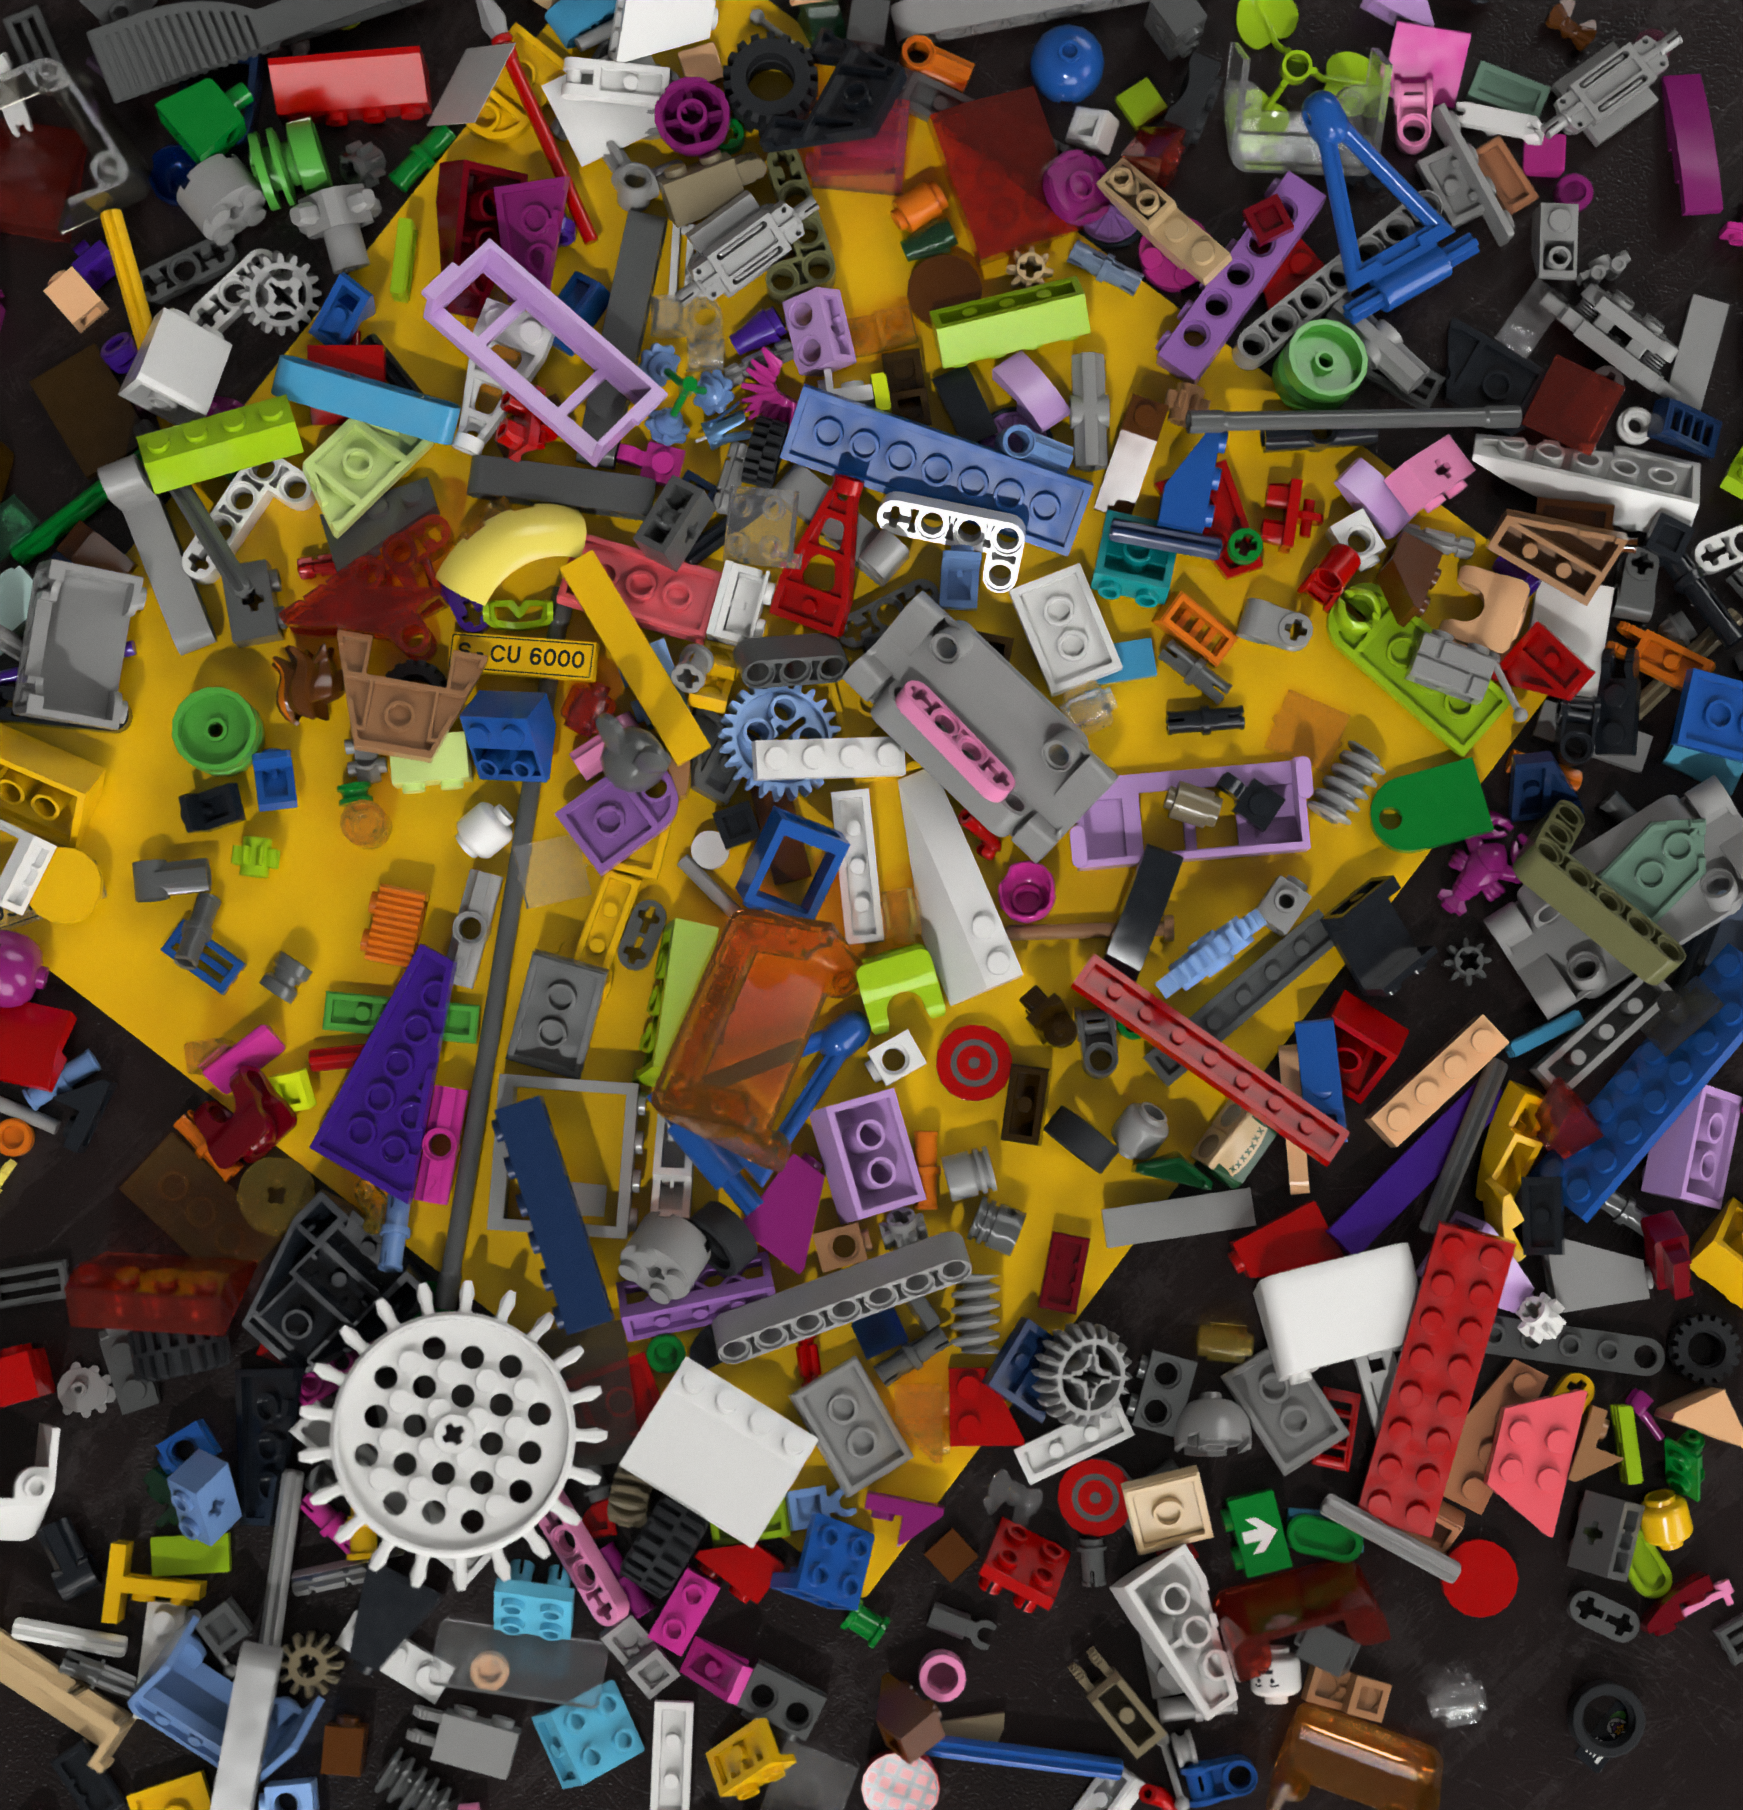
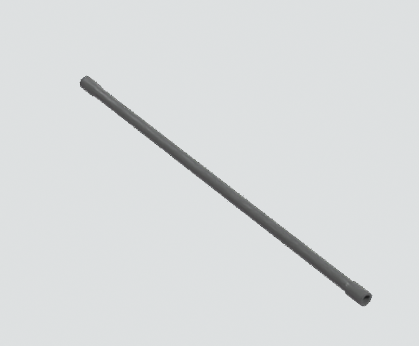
[433,587,572,1310]

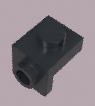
[178,783,246,833]

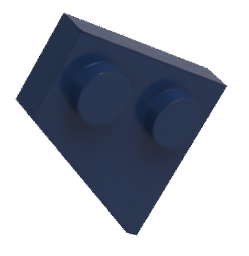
[1508,751,1584,822]
[981,1316,1054,1423]

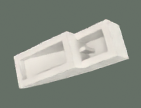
[650,1102,694,1220]

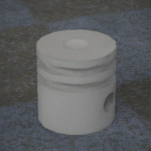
[941,1146,997,1202]

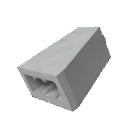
[1541,1239,1653,1313]

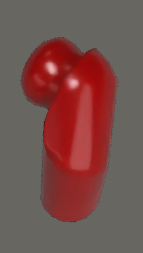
[958,808,1002,861]
[1139,1784,1177,1810]

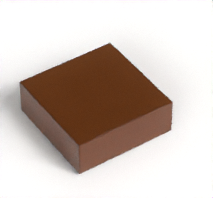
[924,1527,979,1583]

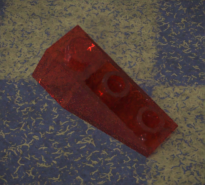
[1119,127,1186,188]

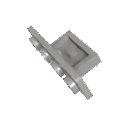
[1415,103,1515,247]

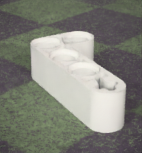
[182,458,316,585]
[877,491,1026,593]

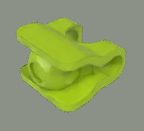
[853,943,946,1036]

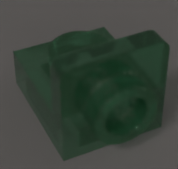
[142,1465,179,1529]

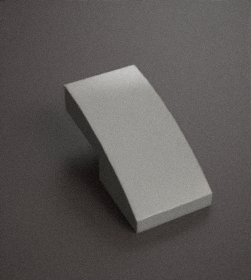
[599,1610,680,1700]

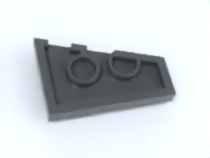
[320,477,440,581]

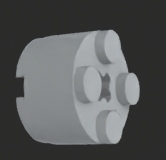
[177,154,266,246]
[618,1211,711,1304]

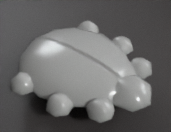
[57,1362,116,1418]

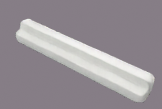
[12,1617,128,1658]

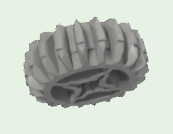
[1031,1321,1133,1427]

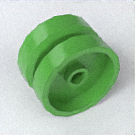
[1272,319,1368,410]
[172,687,265,777]

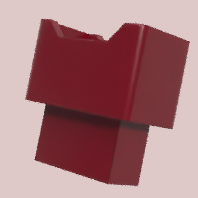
[1641,1210,1693,1300]

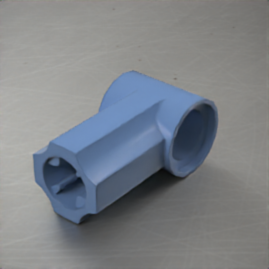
[994,424,1074,473]

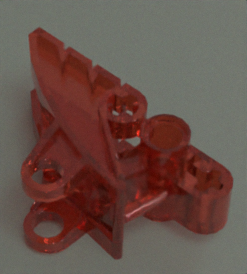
[278,515,454,662]

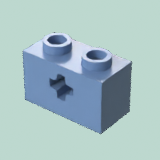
[167,1449,242,1547]

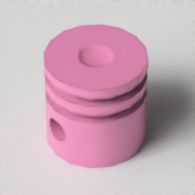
[918,1649,966,1702]

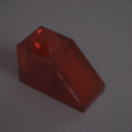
[1535,1076,1604,1160]

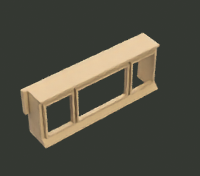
[0,1627,136,1774]

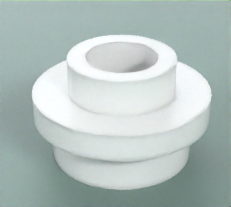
[1616,407,1652,445]

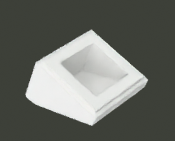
[1065,106,1119,155]

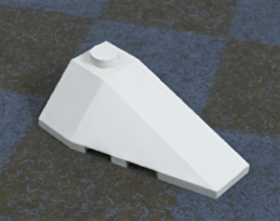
[1109,1543,1239,1721]

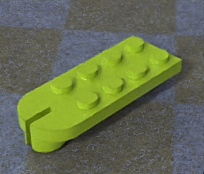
[1326,583,1510,758]

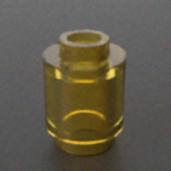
[880,888,922,946]
[1196,1322,1254,1364]

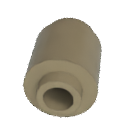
[1163,781,1223,828]

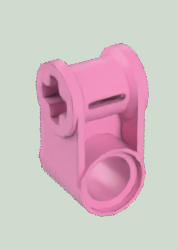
[1393,79,1433,155]

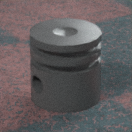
[966,1196,1026,1256]

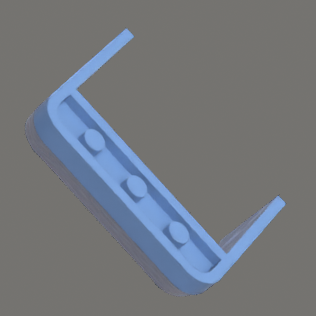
[127,1615,325,1785]

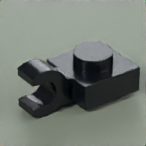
[1215,772,1286,832]

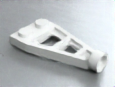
[451,298,555,456]

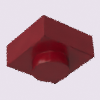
[1242,194,1294,247]

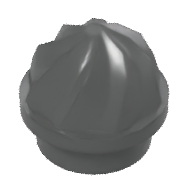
[1658,610,1698,647]

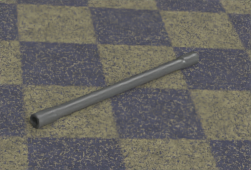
[1185,405,1522,434]

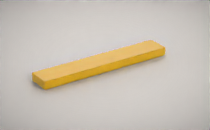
[559,549,711,767]

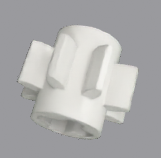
[1516,1292,1567,1344]

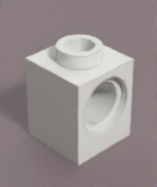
[1325,508,1386,572]
[864,1029,927,1087]

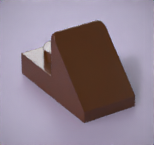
[56,520,138,575]

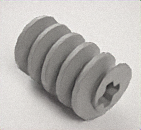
[1307,740,1386,825]
[951,1274,1000,1354]

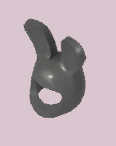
[595,713,671,793]

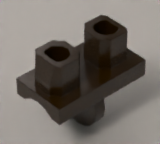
[1019,985,1078,1049]

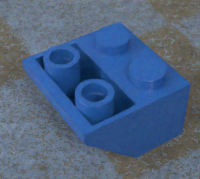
[459,690,556,783]

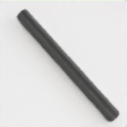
[133,419,253,599]

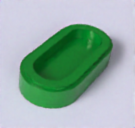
[1285,1513,1363,1563]

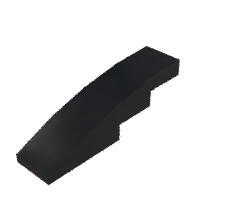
[1102,843,1184,982]

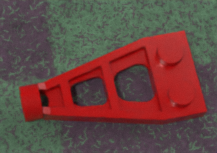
[769,473,865,637]

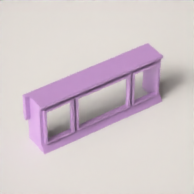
[421,238,668,468]

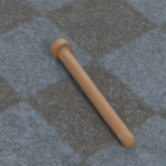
[1005,915,1174,942]

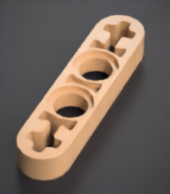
[1278,1044,1310,1195]

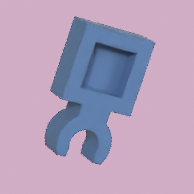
[785,1485,857,1531]

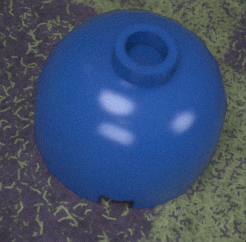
[1030,24,1105,103]

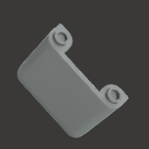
[13,559,147,730]

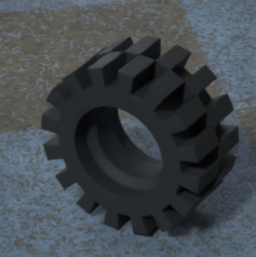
[741,415,789,490]

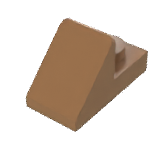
[1567,1404,1624,1482]

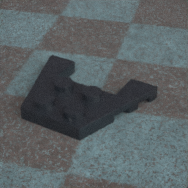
[759,27,907,153]

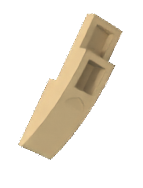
[1096,157,1232,286]

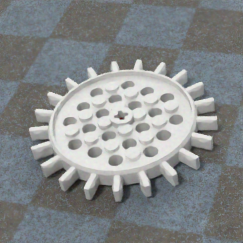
[298,1280,607,1591]

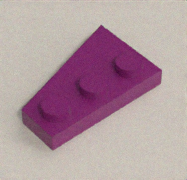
[494,176,570,303]

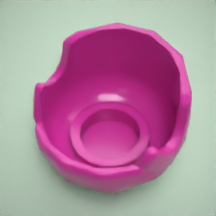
[998,860,1056,923]

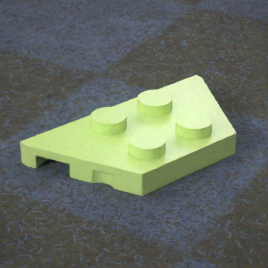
[302,418,434,539]

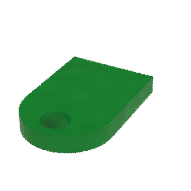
[1369,757,1494,854]

